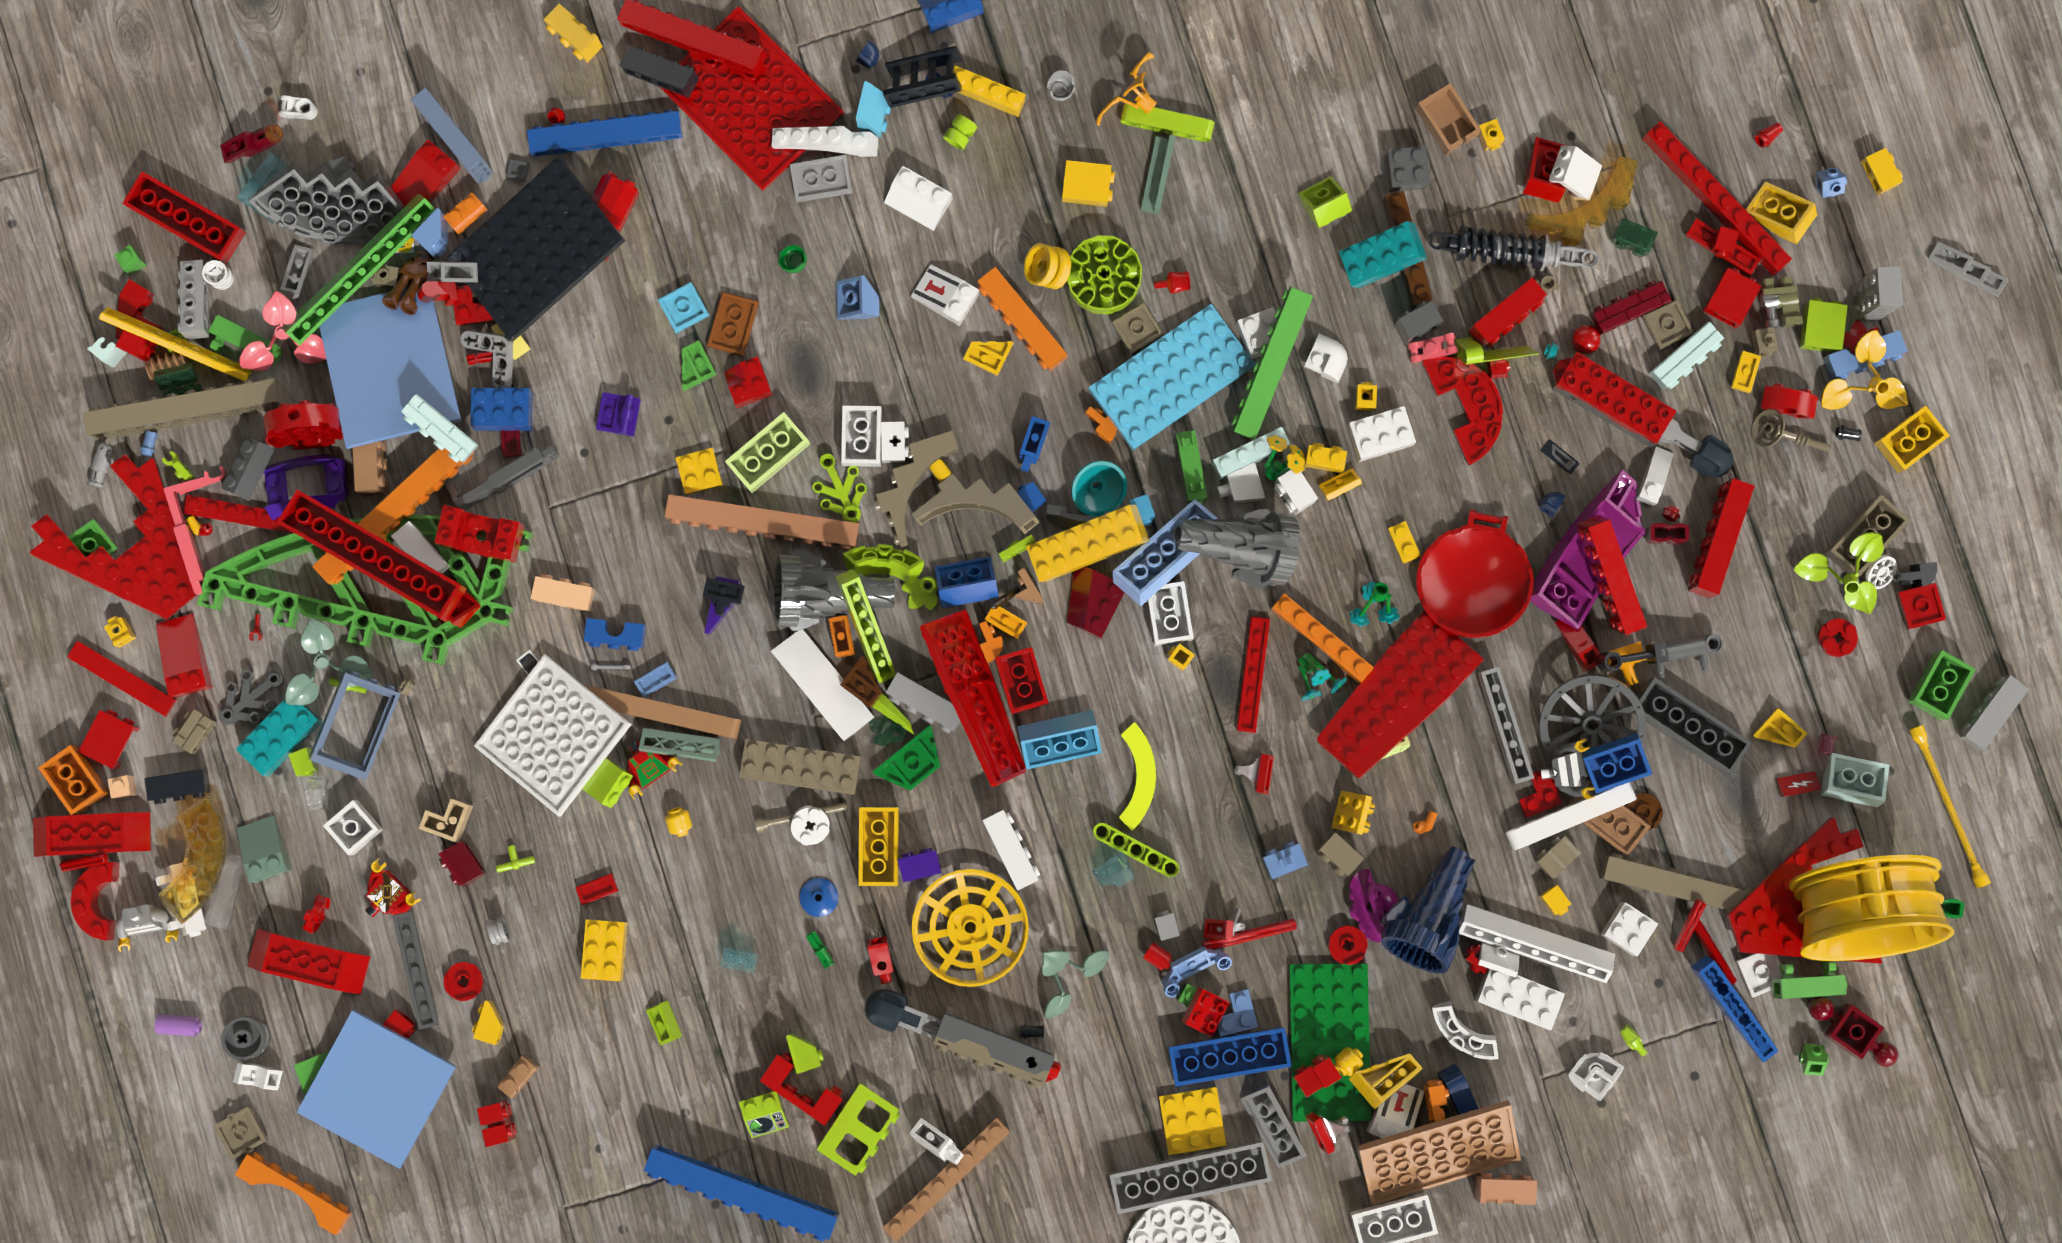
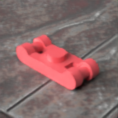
[1407,333,1458,363]

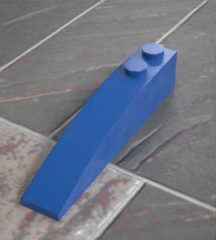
[1690,955,1779,1063]

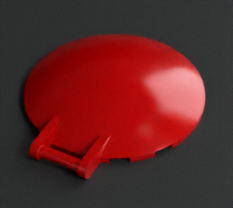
[1416,509,1534,638]

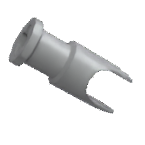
[87,443,113,489]

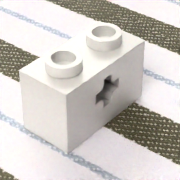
[881,422,909,463]

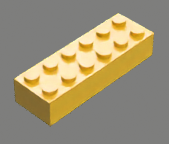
[1026,505,1149,582]

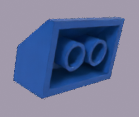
[917,0,983,34]
[934,556,999,608]

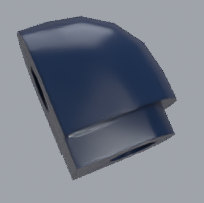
[856,40,879,69]
[1539,492,1566,518]

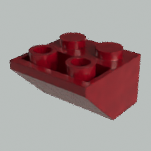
[439,841,486,886]

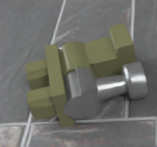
[1758,276,1803,328]

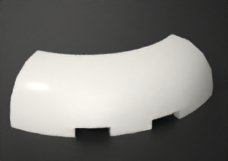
[1432,1001,1499,1060]

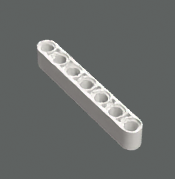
[1505,782,1637,851]

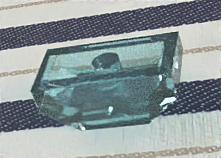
[1092,852,1135,887]

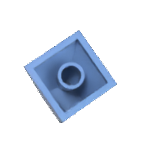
[836,275,879,320]

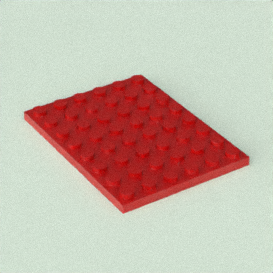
[658,6,844,192]

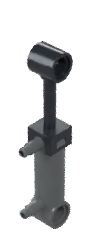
[1596,634,1723,678]

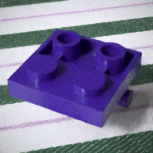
[596,392,641,437]

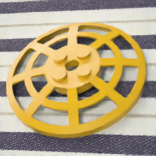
[912,869,1029,987]

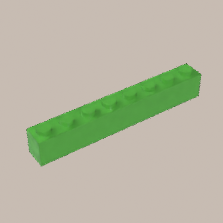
[1231,286,1313,439]

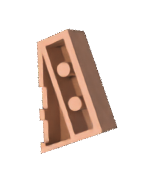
[1474,1172,1537,1205]

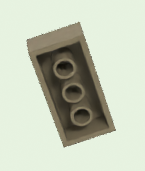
[1824,494,1910,577]

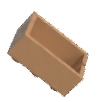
[1415,83,1481,156]
[353,440,389,496]

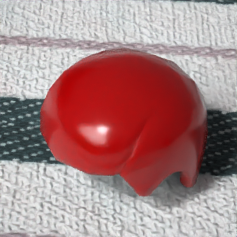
[1571,325,1601,354]

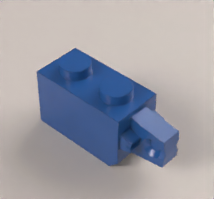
[1019,416,1050,472]

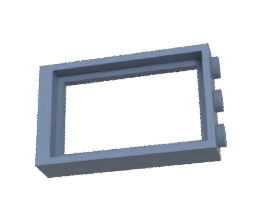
[410,88,493,184]
[308,670,401,780]

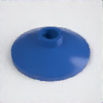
[800,878,838,917]

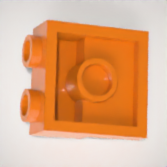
[1423,1079,1449,1124]

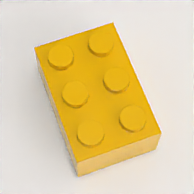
[1874,406,1950,473]
[581,919,628,981]

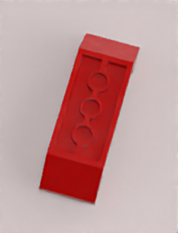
[33,812,152,857]
[247,928,371,995]

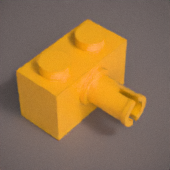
[1605,641,1647,686]

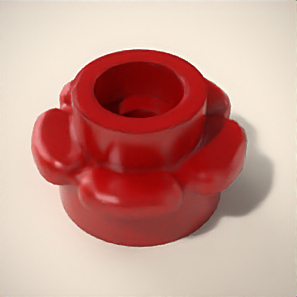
[547,107,565,124]
[1662,505,1681,522]

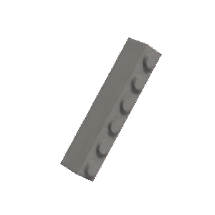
[1477,667,1534,785]

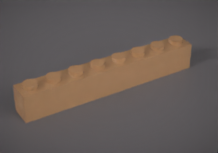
[882,1116,1010,1242]

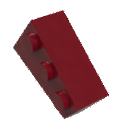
[1067,567,1125,640]

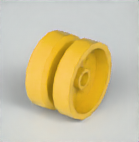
[1024,243,1071,289]

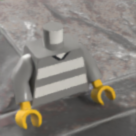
[115,905,179,952]

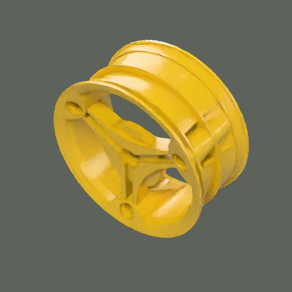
[1789,855,1954,961]

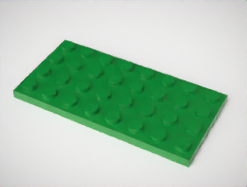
[1289,963,1371,1122]

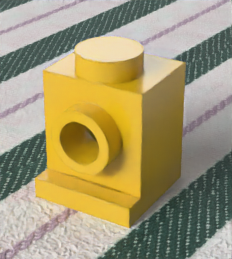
[1355,382,1377,411]
[104,616,136,648]

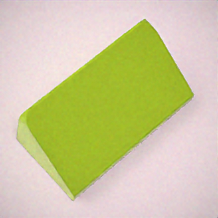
[646,1001,682,1046]

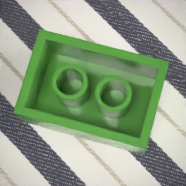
[1907,650,1976,721]

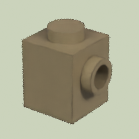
[371,265,401,289]

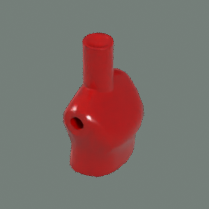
[1154,271,1191,294]

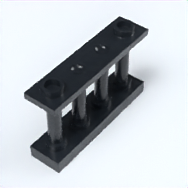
[883,45,963,108]

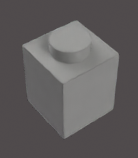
[1154,910,1180,941]

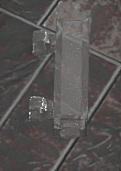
[205,853,245,929]

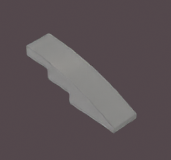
[1929,242,2008,297]

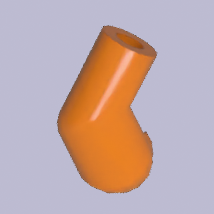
[1412,811,1438,834]

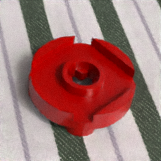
[1817,618,1858,657]
[303,894,331,934]
[1328,926,1368,965]
[443,962,484,1001]

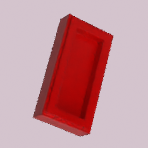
[575,873,619,905]

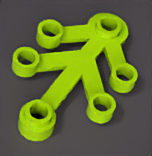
[812,454,867,523]

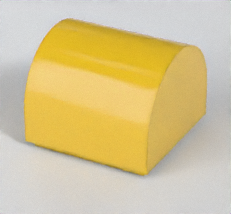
[929,459,953,483]

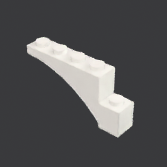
[772,126,878,157]

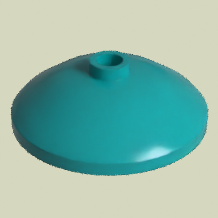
[1071,460,1127,516]

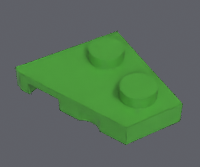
[682,340,717,391]

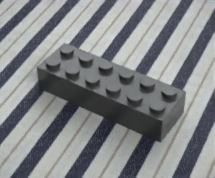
[1632,677,1752,776]

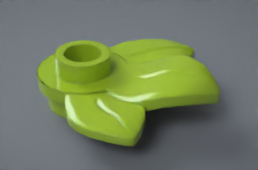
[902,576,938,611]

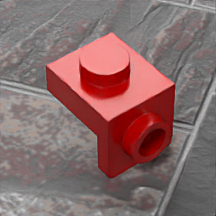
[1464,944,1489,975]

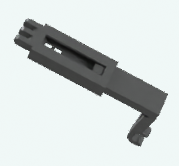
[444,446,559,510]

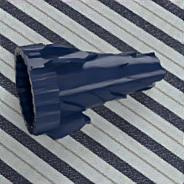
[1381,846,1476,974]

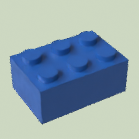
[470,388,533,431]
[1582,733,1652,794]

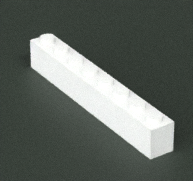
[1459,904,1615,983]

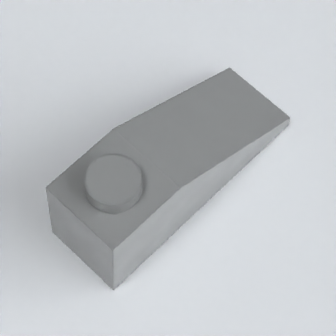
[280,244,314,307]

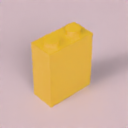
[1062,160,1115,207]

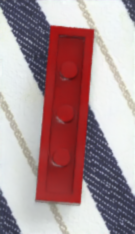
[1685,218,1761,276]

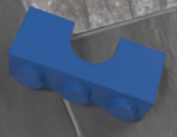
[584,618,646,651]

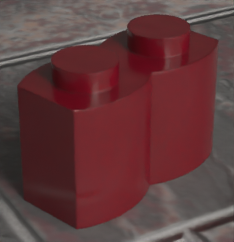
[1646,523,1689,545]

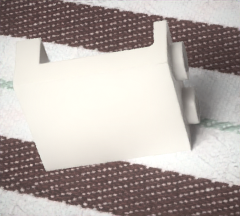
[1549,146,1602,201]

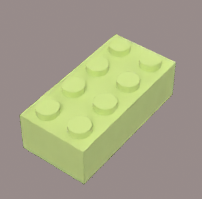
[725,412,810,493]

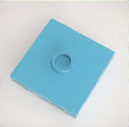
[657,282,710,334]

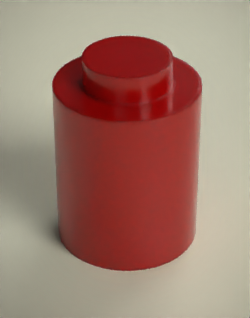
[1142,942,1173,971]

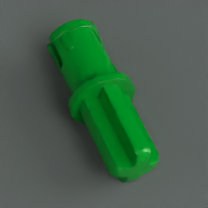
[806,931,835,969]

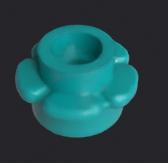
[1544,342,1559,360]

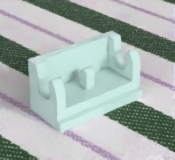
[87,337,126,368]

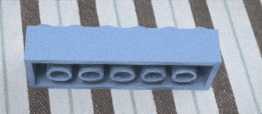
[1113,499,1218,606]

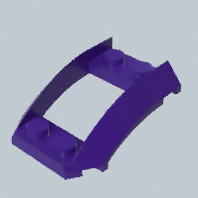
[263,454,348,520]

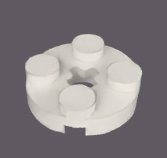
[791,805,830,845]

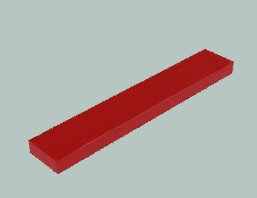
[1236,616,1270,733]
[67,641,177,717]

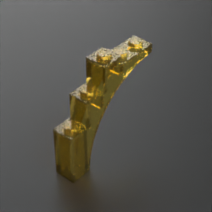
[1525,157,1638,246]

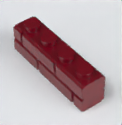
[1590,280,1671,336]

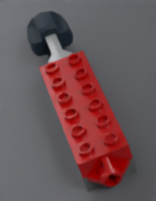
[1552,352,1733,478]

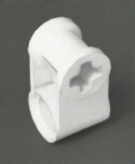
[278,95,318,120]

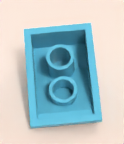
[856,81,891,138]

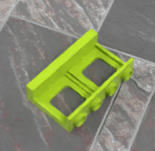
[817,1082,901,1176]

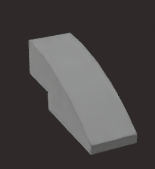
[427,261,478,282]

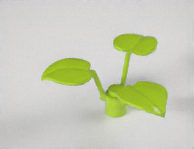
[1794,532,1884,614]

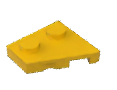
[963,341,1014,376]
[1753,708,1808,748]

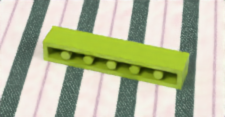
[835,569,896,684]

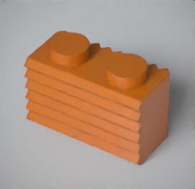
[444,193,488,235]
[828,615,855,658]

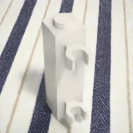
[155,861,206,938]

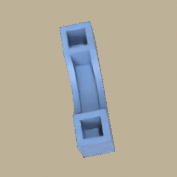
[1823,330,1908,380]

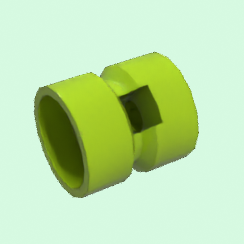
[943,114,978,150]

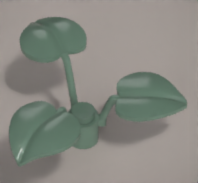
[285,619,372,705]
[1041,948,1109,1019]

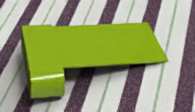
[1453,337,1539,365]

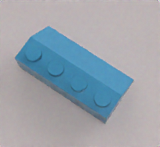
[1017,710,1102,770]

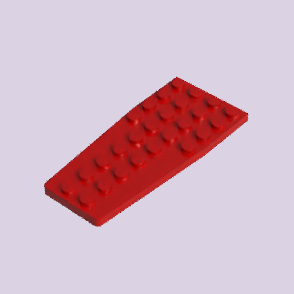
[919,609,1026,787]
[1317,610,1484,778]

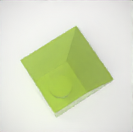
[786,1033,824,1074]

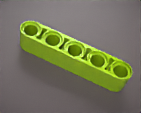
[1120,103,1215,142]
[1093,823,1179,877]

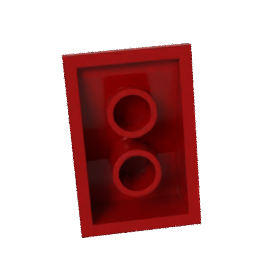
[1523,137,1568,203]

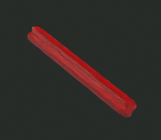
[1202,919,1297,950]

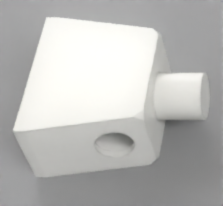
[1217,462,1265,503]

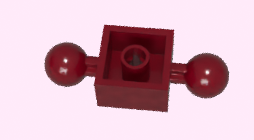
[1808,996,1898,1067]

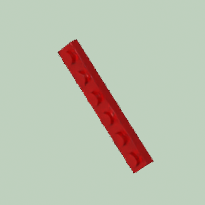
[183,495,293,534]

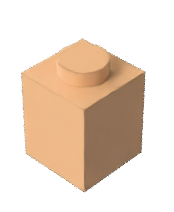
[108,775,137,799]

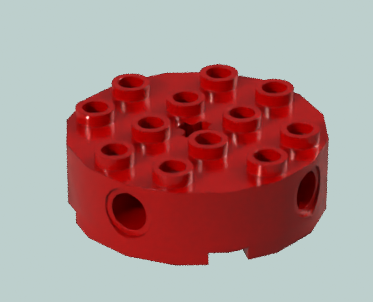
[263,400,344,450]

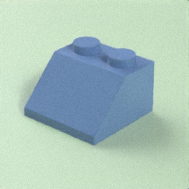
[411,208,449,259]

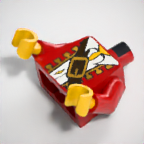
[365,858,421,917]

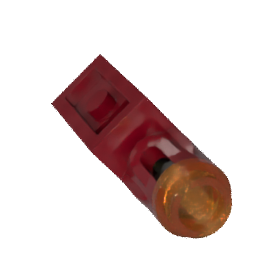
[220,124,283,163]

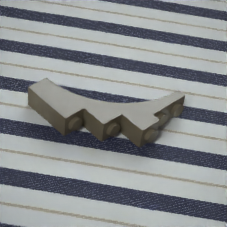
[874,430,959,549]
[912,474,1040,534]

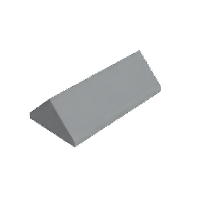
[1241,1084,1307,1168]

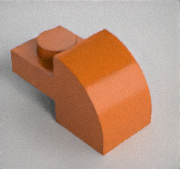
[1085,406,1117,445]
[979,621,1003,664]

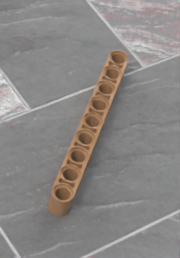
[583,684,742,739]

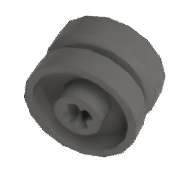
[221,1016,271,1060]

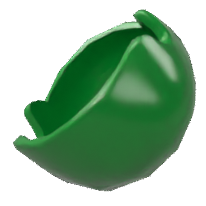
[777,245,807,274]

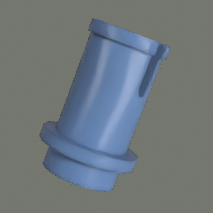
[139,431,158,456]

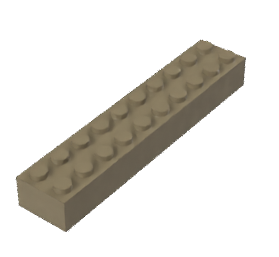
[83,377,287,441]

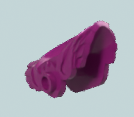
[1349,869,1399,942]

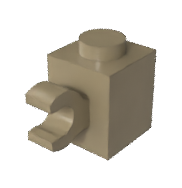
[1751,327,1779,358]

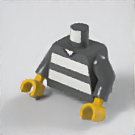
[1540,739,1596,799]

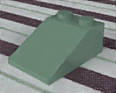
[237,815,292,883]

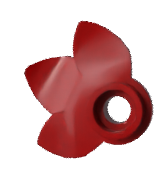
[1843,320,1879,356]

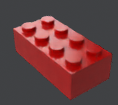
[1468,277,1547,349]

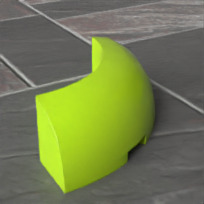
[843,544,924,585]

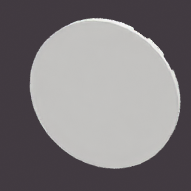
[1126,1199,1240,1243]

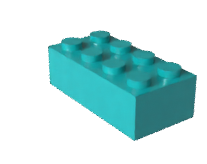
[1339,221,1427,288]
[235,699,323,777]

